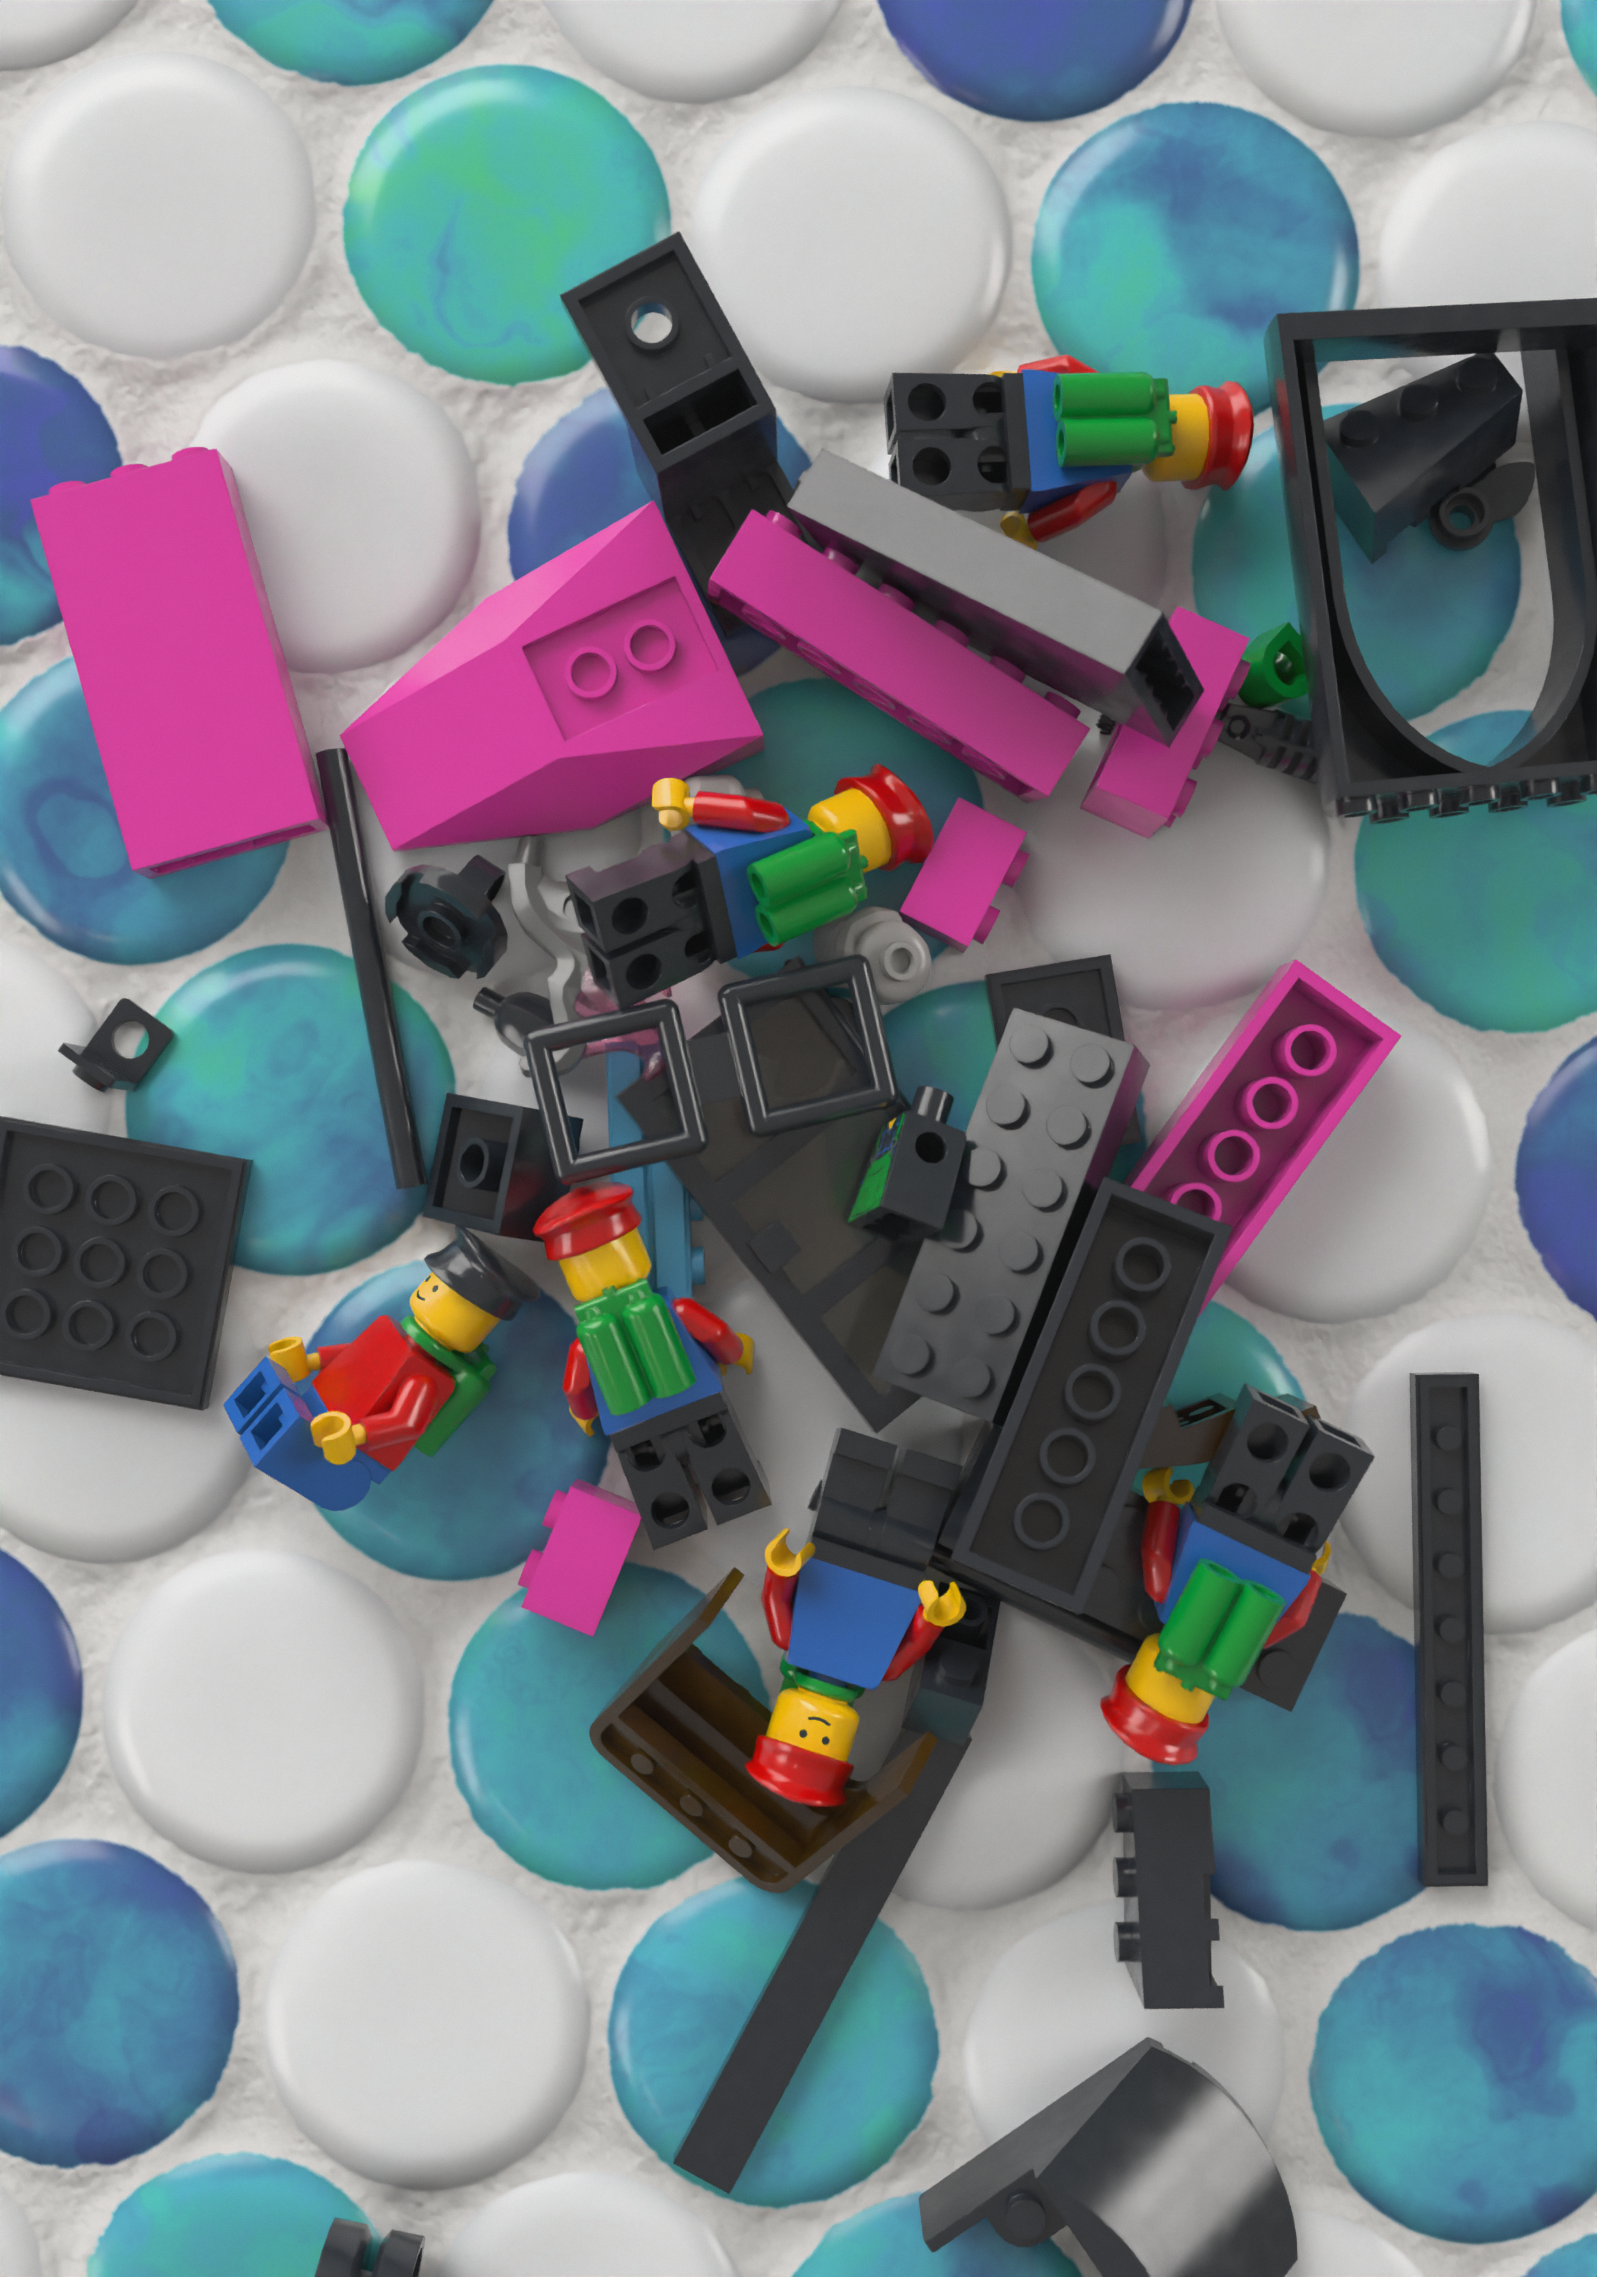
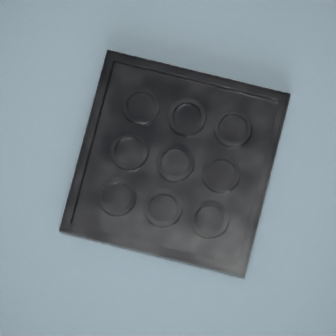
[0,1116,253,1411]

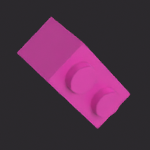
[899,797,1030,953]
[518,1479,642,1637]

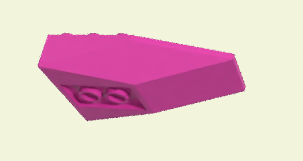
[339,500,765,852]

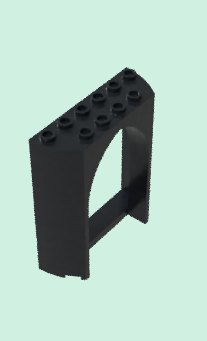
[1263,298,1597,824]

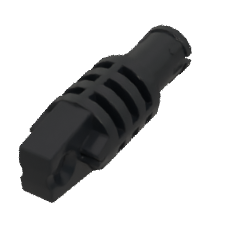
[1217,702,1319,784]

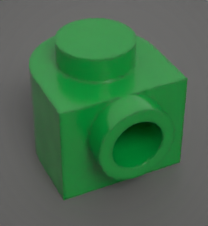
[1238,622,1308,709]

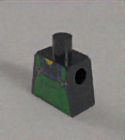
[846,1086,967,1247]

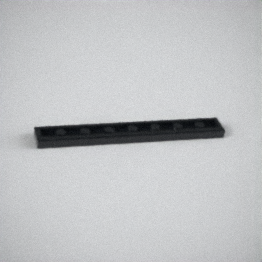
[1409,1372,1488,1887]
[673,1728,972,2194]

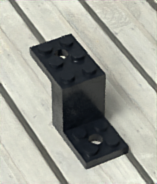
[560,231,823,639]

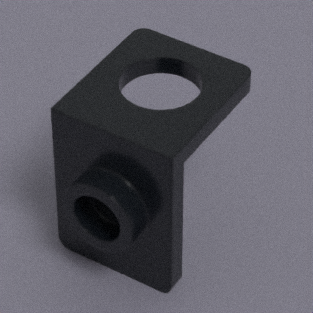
[58,998,174,1093]

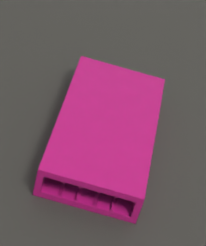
[30,447,329,879]

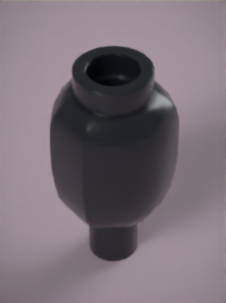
[473,987,554,1057]

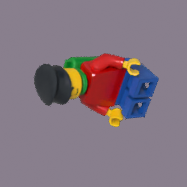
[223,1224,540,1511]

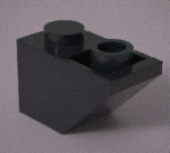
[901,1581,1001,1746]

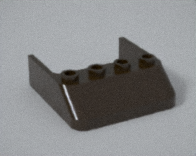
[589,1567,938,1893]

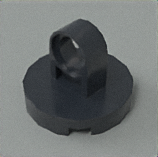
[385,855,508,979]

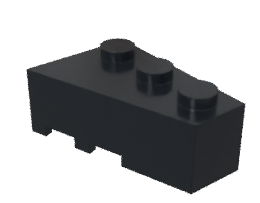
[1323,353,1523,564]
[1112,1771,1225,2009]

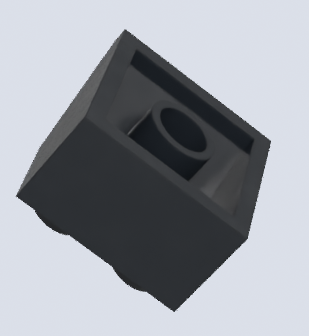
[422,1093,584,1242]

